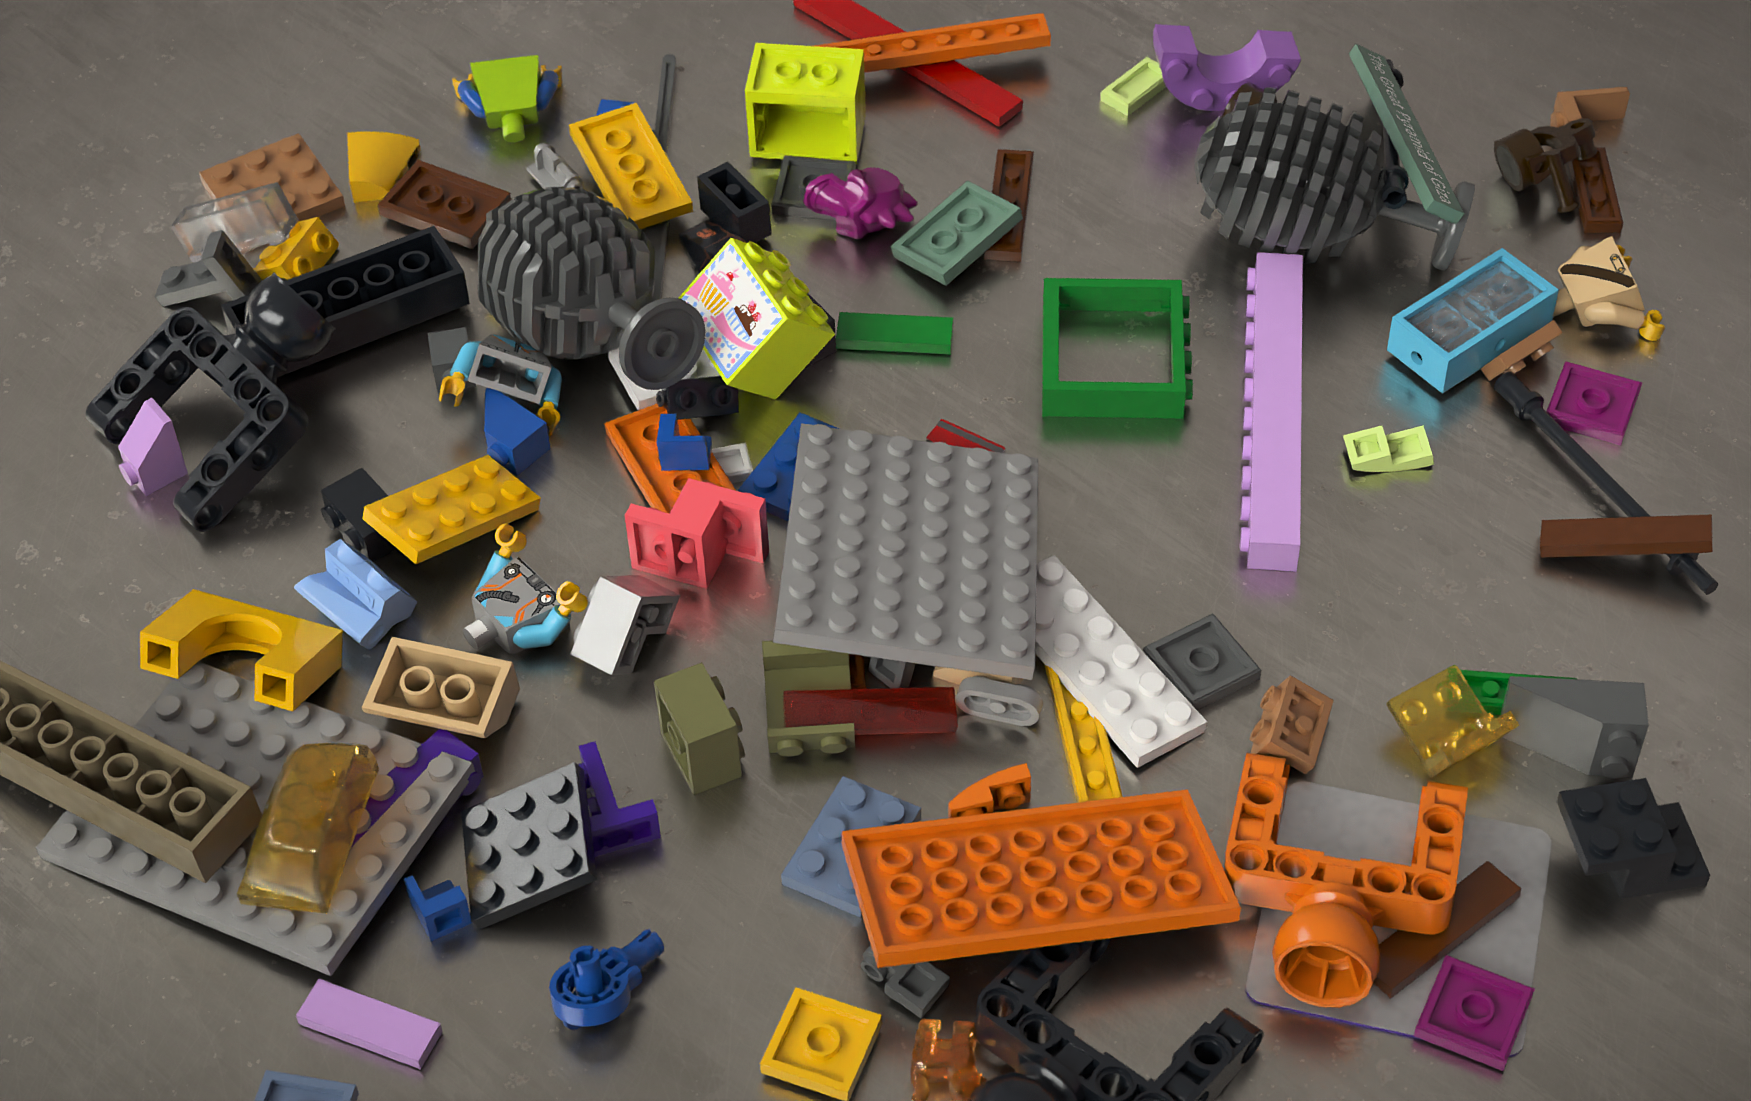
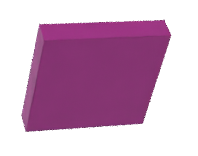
[1546,361,1642,446]
[1414,955,1535,1071]

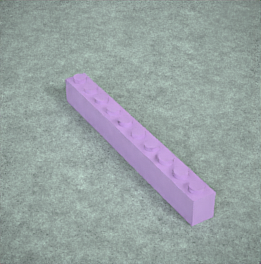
[1240,252,1303,572]

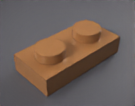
[1481,320,1563,381]

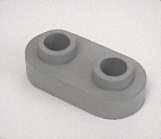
[956,676,1043,726]

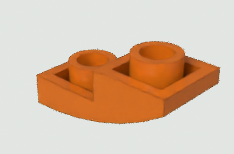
[948,763,1031,818]

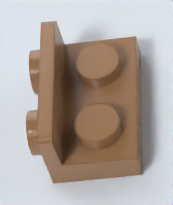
[1250,675,1334,774]

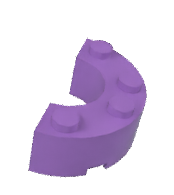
[1153,24,1301,111]

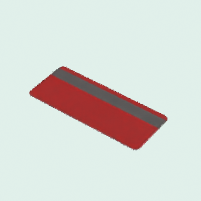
[926,419,1006,453]

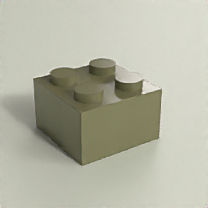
[654,662,745,795]

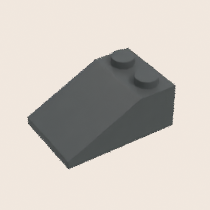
[1497,676,1649,778]

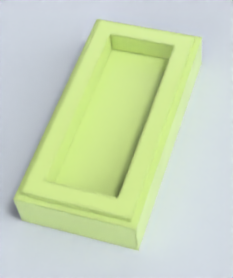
[1101,57,1166,117]

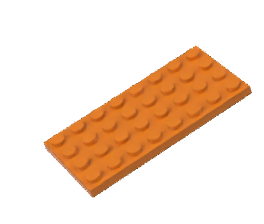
[842,789,1241,968]

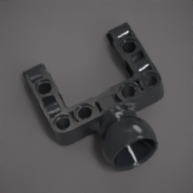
[86,273,336,532]
[968,938,1264,1101]

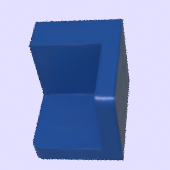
[657,414,712,471]
[404,875,472,942]

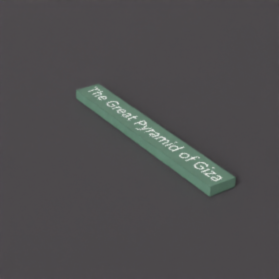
[1349,44,1464,224]

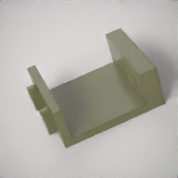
[762,640,855,756]

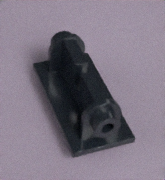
[656,375,739,420]

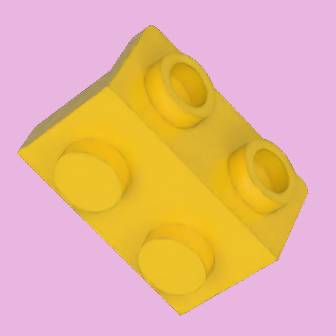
[254,217,339,280]

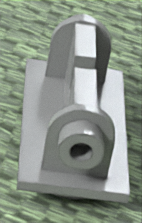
[526,143,594,194]

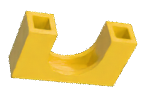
[140,589,343,711]

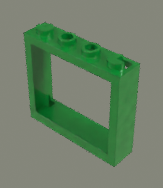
[1042,278,1193,419]

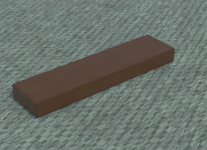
[984,149,1034,262]
[1540,514,1713,558]
[1374,861,1521,998]

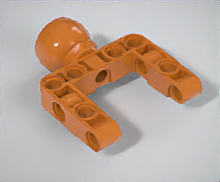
[1224,753,1468,1008]

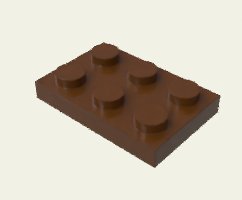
[378,160,511,249]

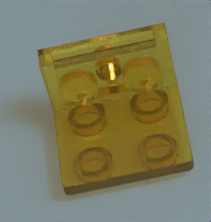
[1386,665,1520,778]

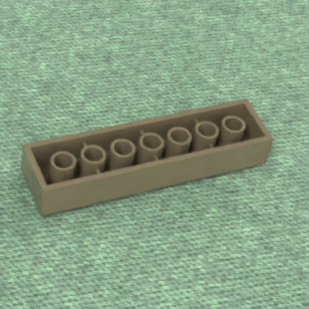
[0,660,264,883]

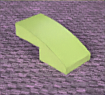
[1343,426,1434,472]

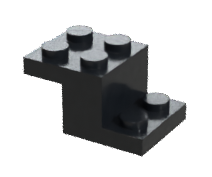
[1557,778,1710,899]

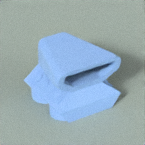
[294,539,417,649]

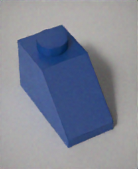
[484,388,551,476]

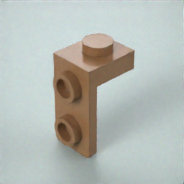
[1550,87,1630,128]

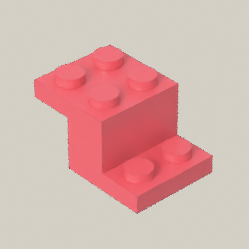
[624,478,769,589]

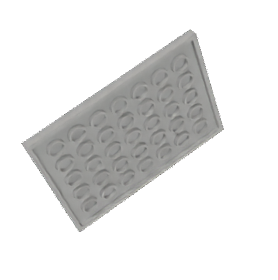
[773,423,1038,680]
[36,662,475,976]

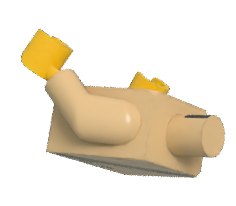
[1553,236,1665,341]

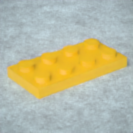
[569,103,693,229]
[362,455,541,564]

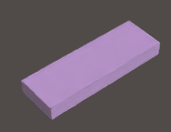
[296,979,443,1070]

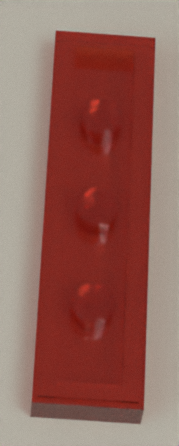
[783,687,958,735]

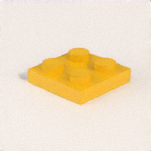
[760,987,882,1101]

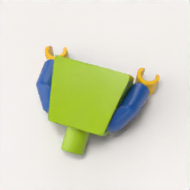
[452,55,562,142]

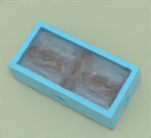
[1387,248,1559,394]

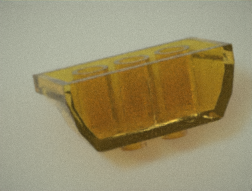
[237,743,379,914]

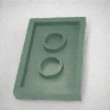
[891,180,1023,286]

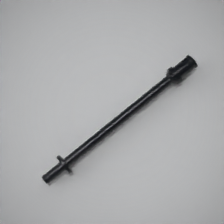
[1378,59,1409,209]
[1494,371,1718,595]

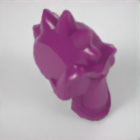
[803,167,918,240]

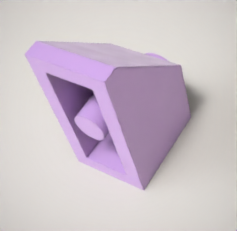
[118,398,188,496]

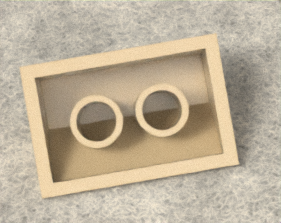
[362,637,520,738]

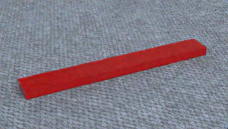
[793,0,1023,127]

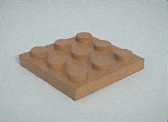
[199,133,345,247]

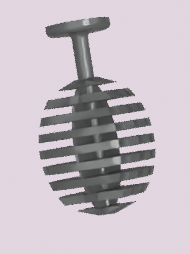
[1195,87,1475,271]
[477,186,705,390]

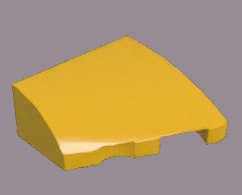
[347,131,420,203]

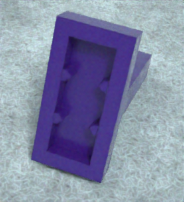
[578,741,661,857]

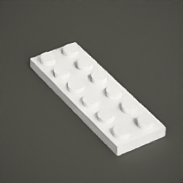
[1035,555,1207,768]

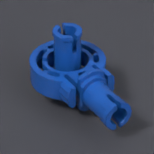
[549,929,664,1030]

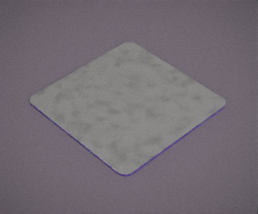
[1245,781,1552,1057]

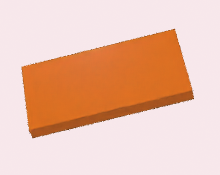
[604,404,736,513]

